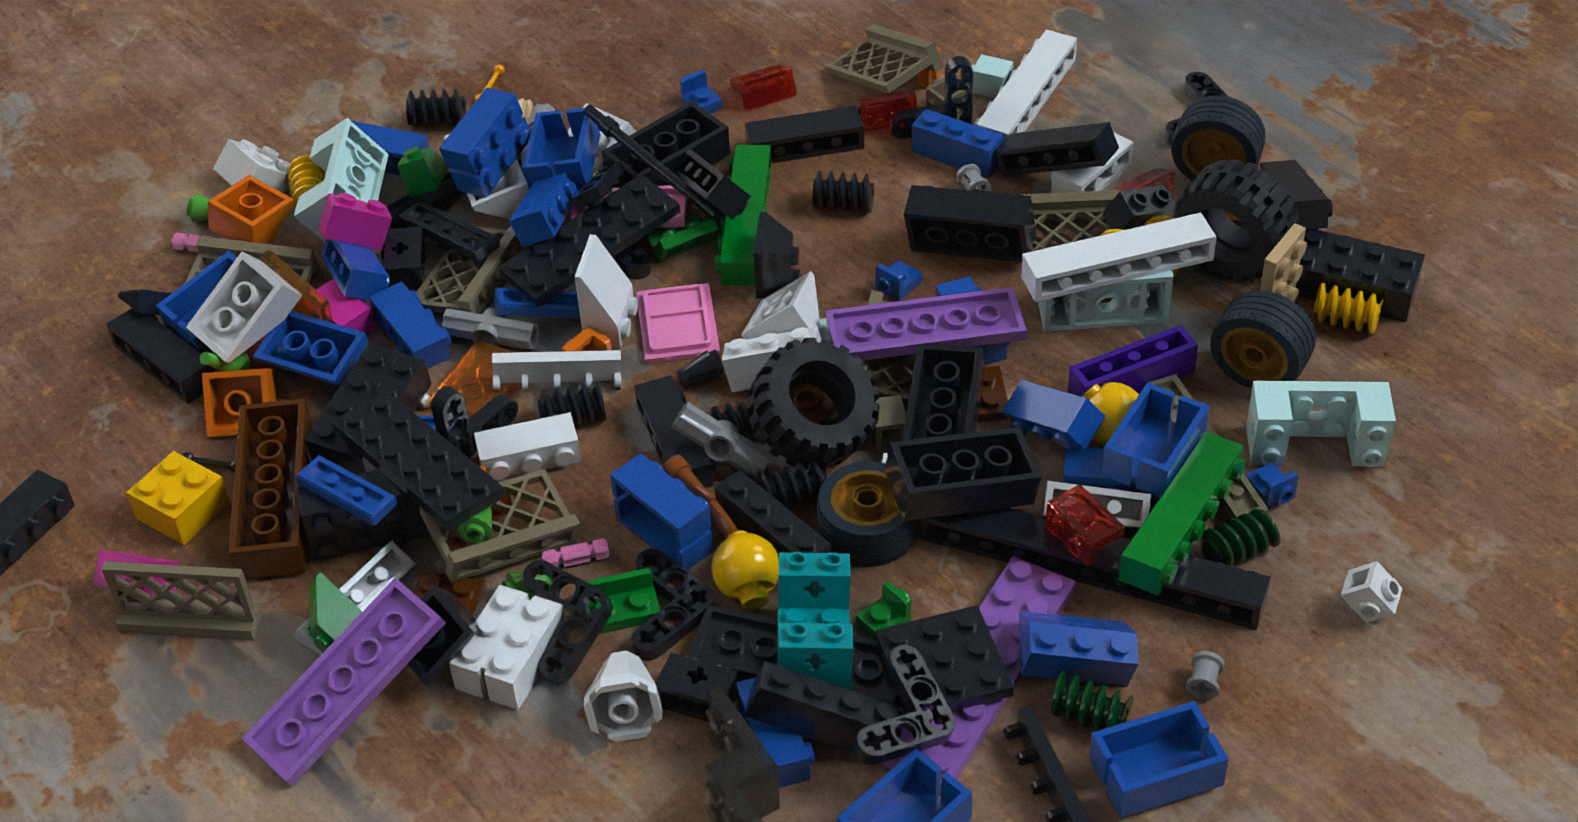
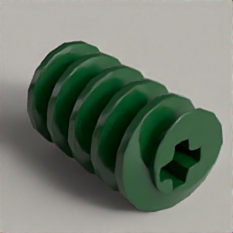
[1200,508,1281,566]
[1051,670,1134,731]

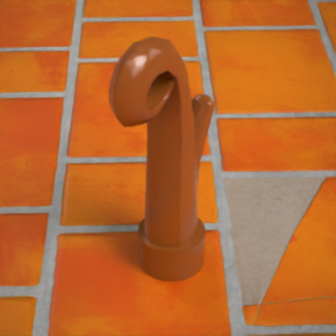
[662,455,738,541]

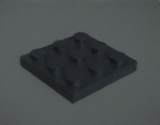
[876,605,1014,714]

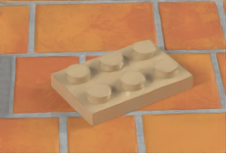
[1260,223,1307,303]

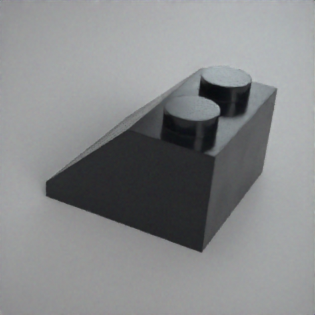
[753,212,801,299]
[408,585,477,686]

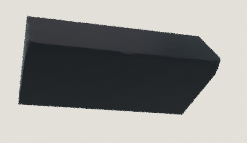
[118,289,172,316]

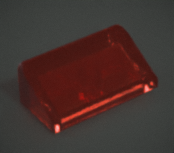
[1110,168,1175,190]

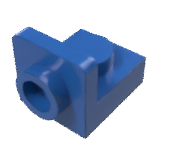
[680,70,722,113]
[875,260,922,301]
[1245,462,1299,509]

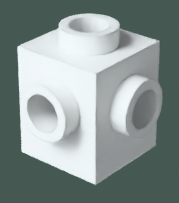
[1341,561,1403,623]

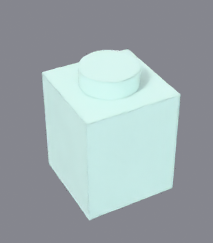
[971,54,1013,98]

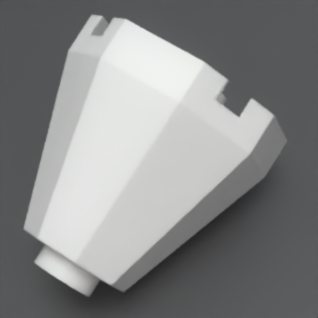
[584,651,662,742]

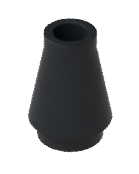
[676,349,725,388]

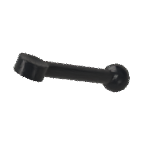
[182,452,236,473]

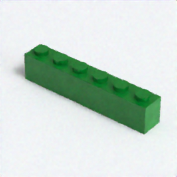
[715,145,772,286]
[1118,432,1245,596]

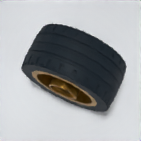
[1171,95,1265,181]
[1210,290,1316,388]
[817,461,919,567]

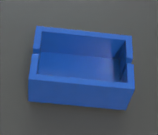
[439,88,531,198]
[522,108,601,192]
[156,251,237,354]
[1102,382,1210,498]
[610,453,714,571]
[1089,701,1229,818]
[837,748,973,822]

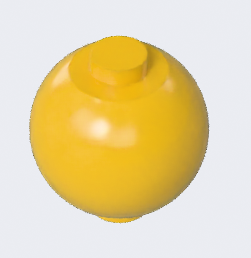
[1082,382,1139,447]
[711,531,779,610]

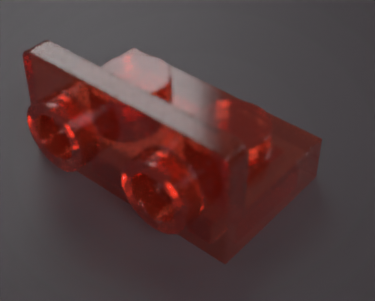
[729,64,797,110]
[858,89,916,131]
[1045,484,1125,566]

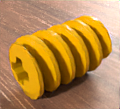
[288,155,325,211]
[1312,283,1383,334]

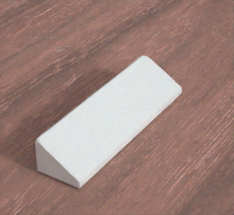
[292,540,416,655]

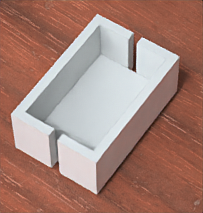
[449,585,565,710]

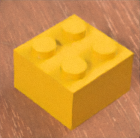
[126,451,230,545]

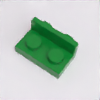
[647,214,718,262]
[585,568,660,634]

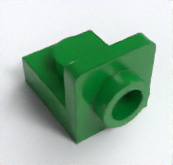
[856,581,912,640]

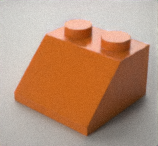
[208,175,294,244]
[202,368,277,437]

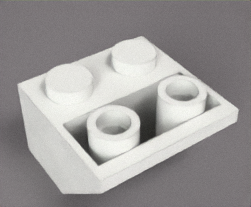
[213,139,290,193]

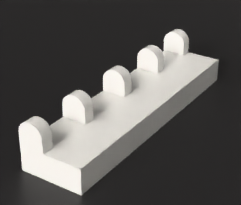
[492,350,621,391]

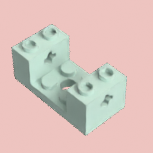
[294,118,389,243]
[1038,270,1173,332]
[1246,381,1396,467]

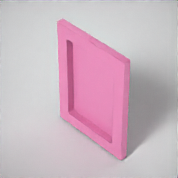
[636,283,720,364]

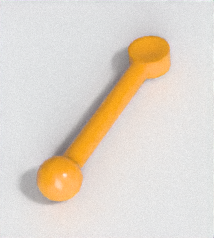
[475,65,505,101]

